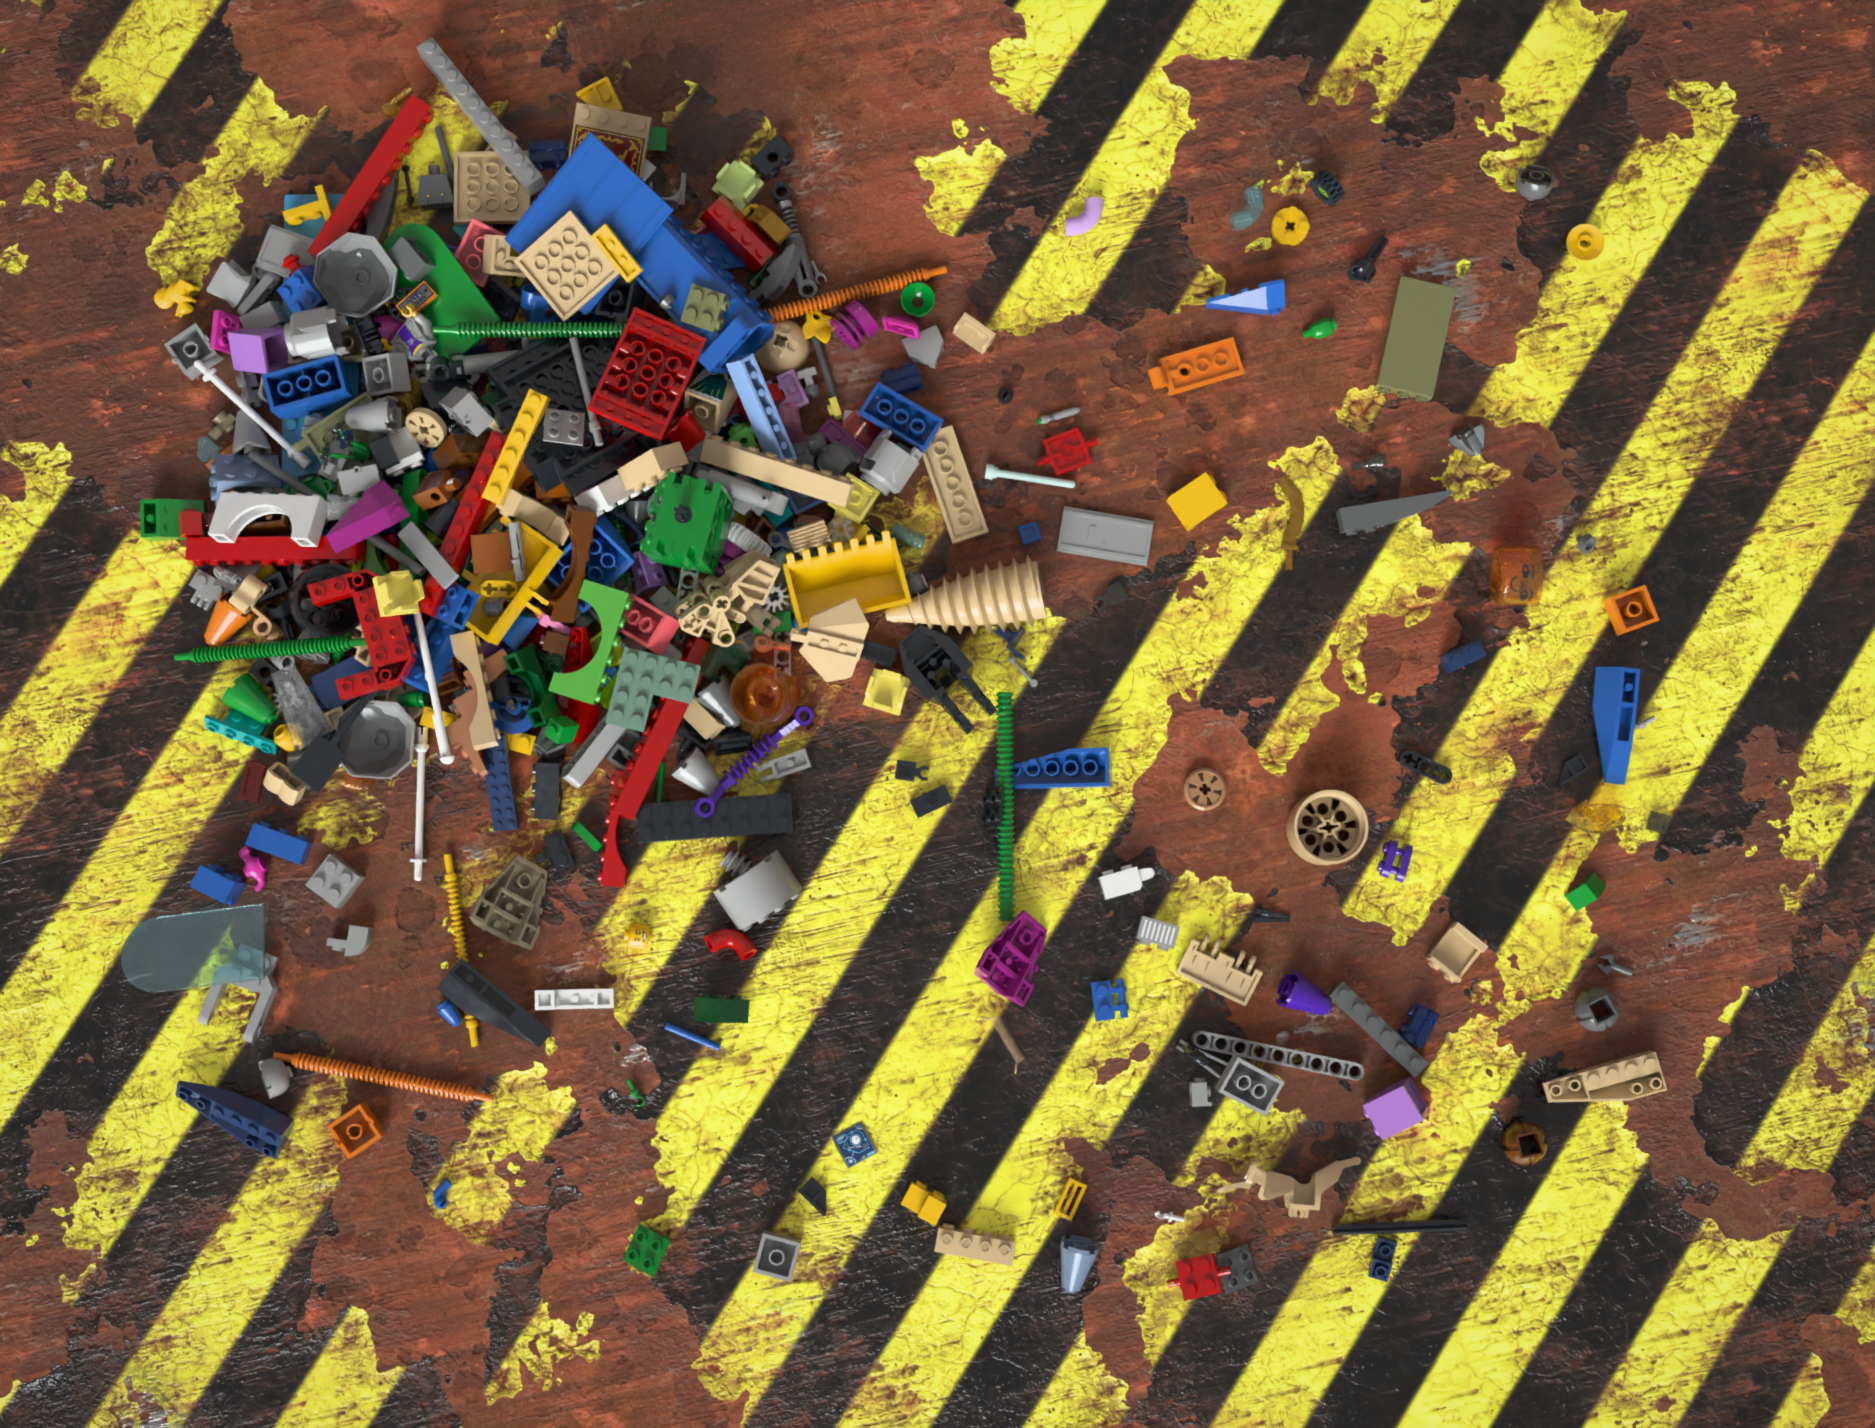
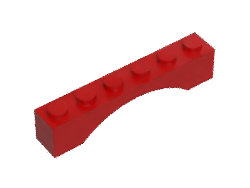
[598,770,629,888]

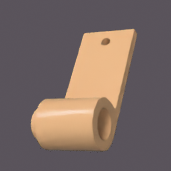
[231,592,280,641]

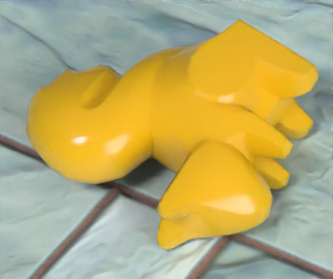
[154,278,200,317]

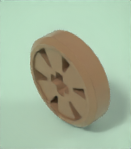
[1183,768,1226,811]

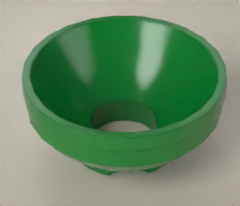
[901,282,935,317]

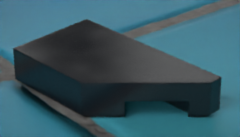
[798,1177,826,1216]

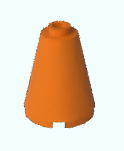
[204,592,255,646]

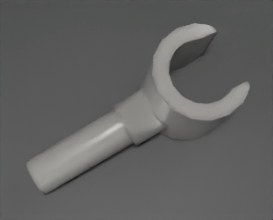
[810,260,826,285]

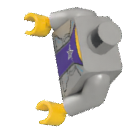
[380,303,437,363]

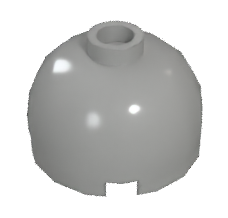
[258,1058,293,1099]

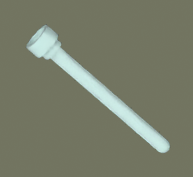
[985,464,1076,488]

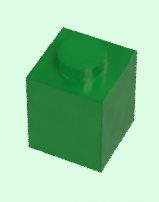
[544,716,579,744]

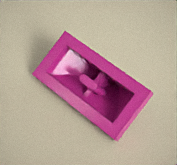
[882,316,920,339]

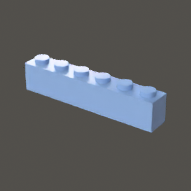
[726,353,798,460]

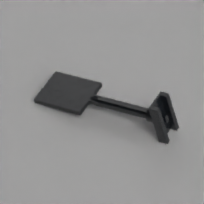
[290,689,389,792]

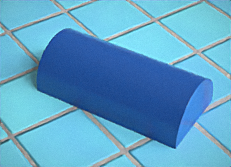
[858,382,944,453]

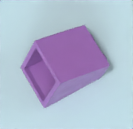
[227,327,290,374]
[1363,1075,1429,1140]

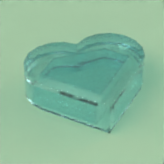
[197,437,221,462]

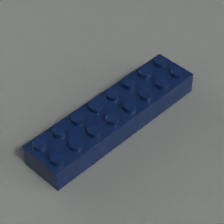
[482,733,520,832]

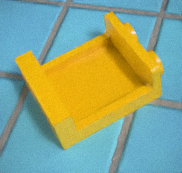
[1167,472,1227,531]

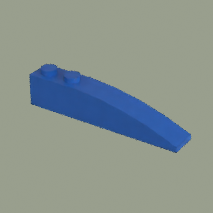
[995,747,1113,789]

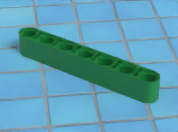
[399,469,428,586]

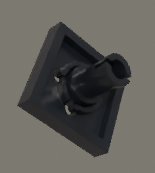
[484,274,521,324]

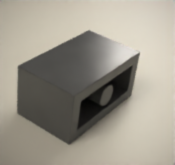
[387,236,435,282]

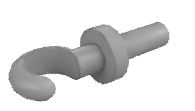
[1635,715,1656,729]

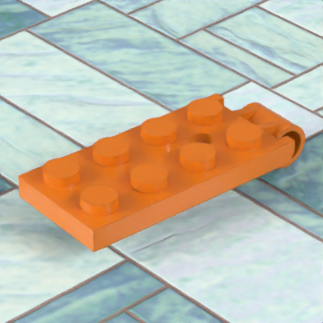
[1148,337,1244,396]

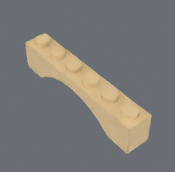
[450,630,501,751]

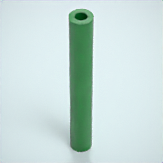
[654,762,666,803]

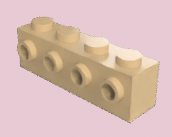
[934,1223,1016,1266]

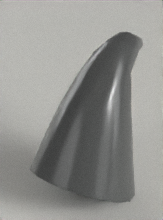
[623,499,648,540]

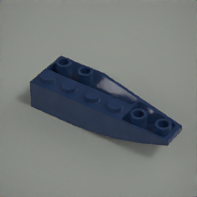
[175,1081,294,1159]

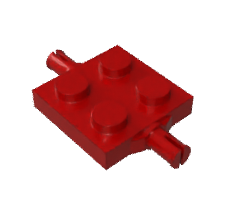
[1036,427,1099,477]
[1167,1253,1232,1301]

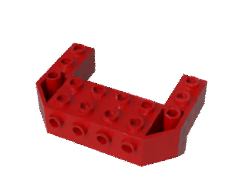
[307,569,417,700]

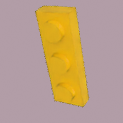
[591,224,644,283]

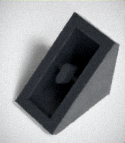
[368,434,400,471]

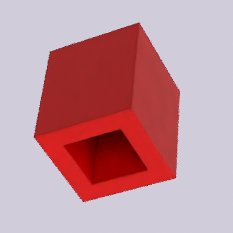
[178,508,203,538]

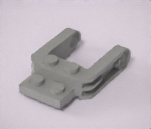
[198,944,279,1044]

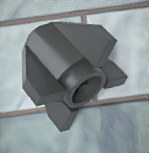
[1448,422,1485,456]
[533,724,568,759]

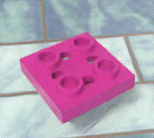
[209,310,244,355]

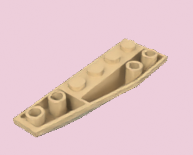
[1542,1051,1667,1102]

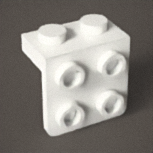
[385,426,426,477]

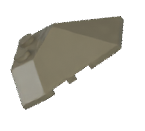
[469,855,548,950]

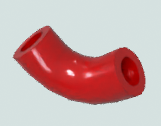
[704,929,757,961]

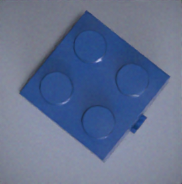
[189,864,247,906]

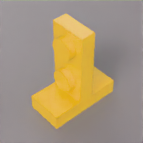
[282,184,333,226]

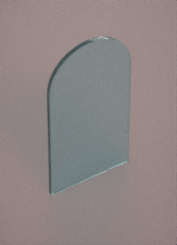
[121,903,265,993]

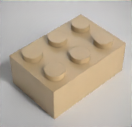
[617,442,689,492]

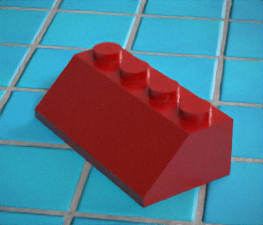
[699,194,778,273]

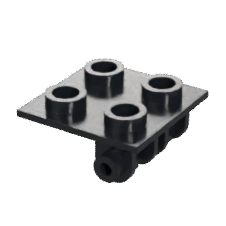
[352,315,386,357]
[982,787,1003,827]

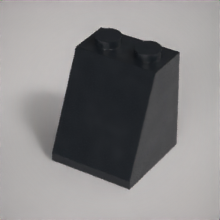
[420,378,479,431]

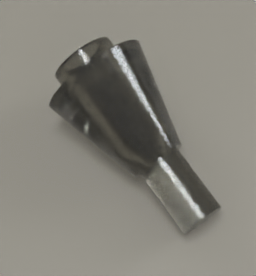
[1351,452,1387,471]

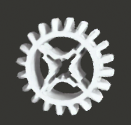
[728,522,772,557]

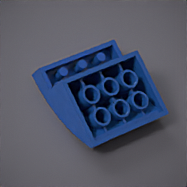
[547,514,636,613]

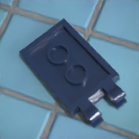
[301,655,374,713]

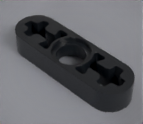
[1398,750,1452,785]

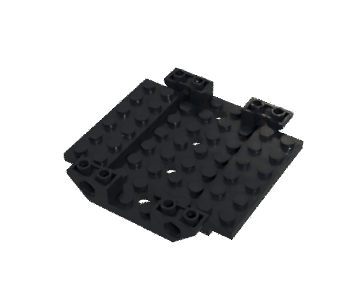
[480,316,670,497]

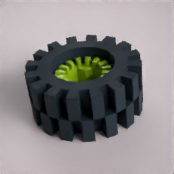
[1310,170,1345,206]

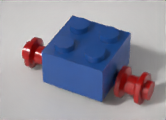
[277,254,340,316]

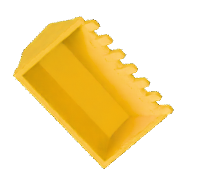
[456,515,564,646]
[782,530,912,629]

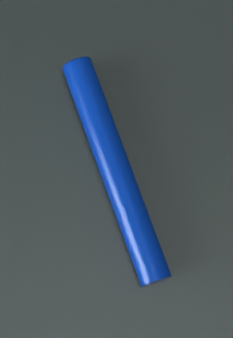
[664,1022,721,1051]

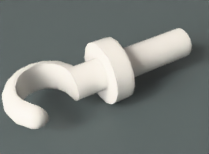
[1154,1211,1185,1222]

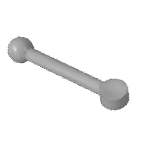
[1008,656,1038,687]

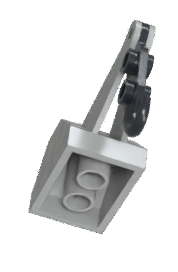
[1176,1039,1285,1116]

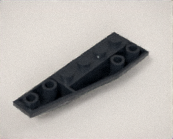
[436,958,552,1047]

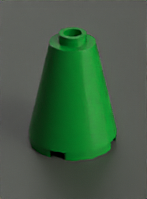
[222,673,278,724]

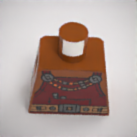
[412,470,461,511]

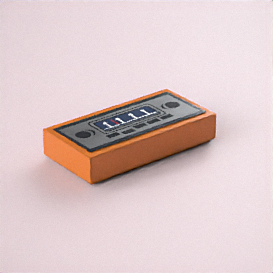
[396,281,438,319]

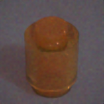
[341,772,372,794]

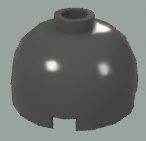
[1516,165,1556,201]

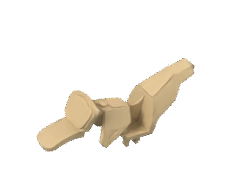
[1216,1157,1361,1218]

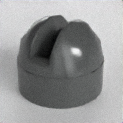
[658,292,675,309]
[804,384,820,399]

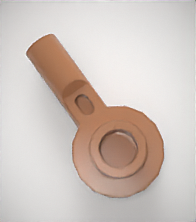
[754,634,792,653]

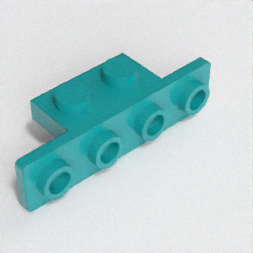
[204,708,278,755]

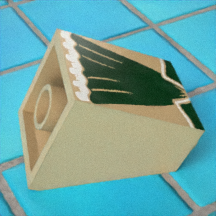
[684,368,738,434]

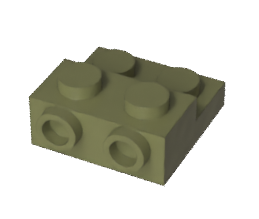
[680,284,730,334]

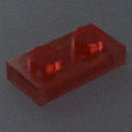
[238,761,267,803]

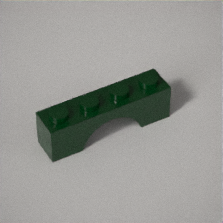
[503,645,562,728]

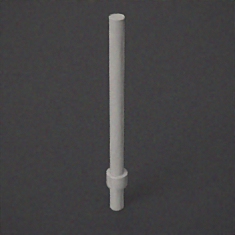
[569,337,603,446]

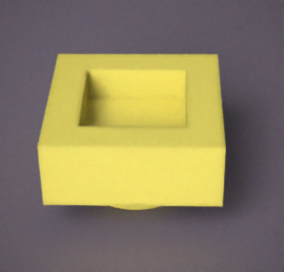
[827,396,842,421]

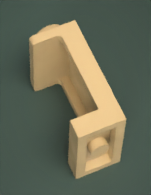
[1425,922,1489,983]

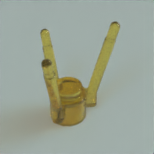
[380,87,413,120]

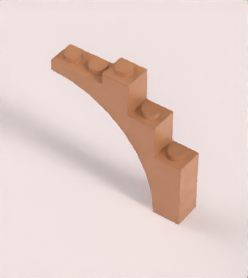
[445,649,510,777]

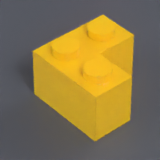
[901,1180,947,1226]

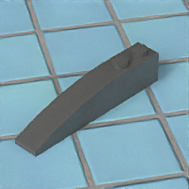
[1336,490,1453,536]

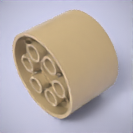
[1286,790,1369,865]

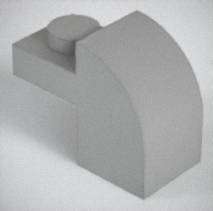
[326,925,373,956]

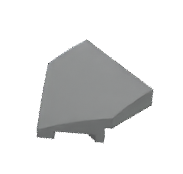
[902,325,944,369]

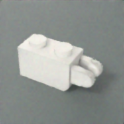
[1098,864,1155,900]

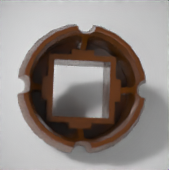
[1502,1120,1548,1166]

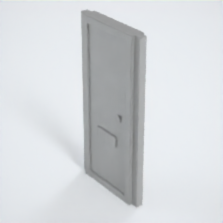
[255,224,316,278]
[1057,506,1154,566]

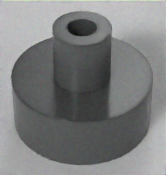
[1576,533,1597,554]

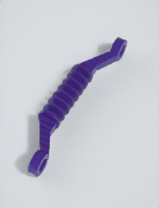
[694,706,813,818]

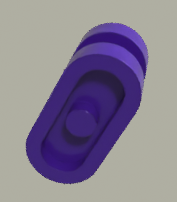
[1377,839,1413,883]

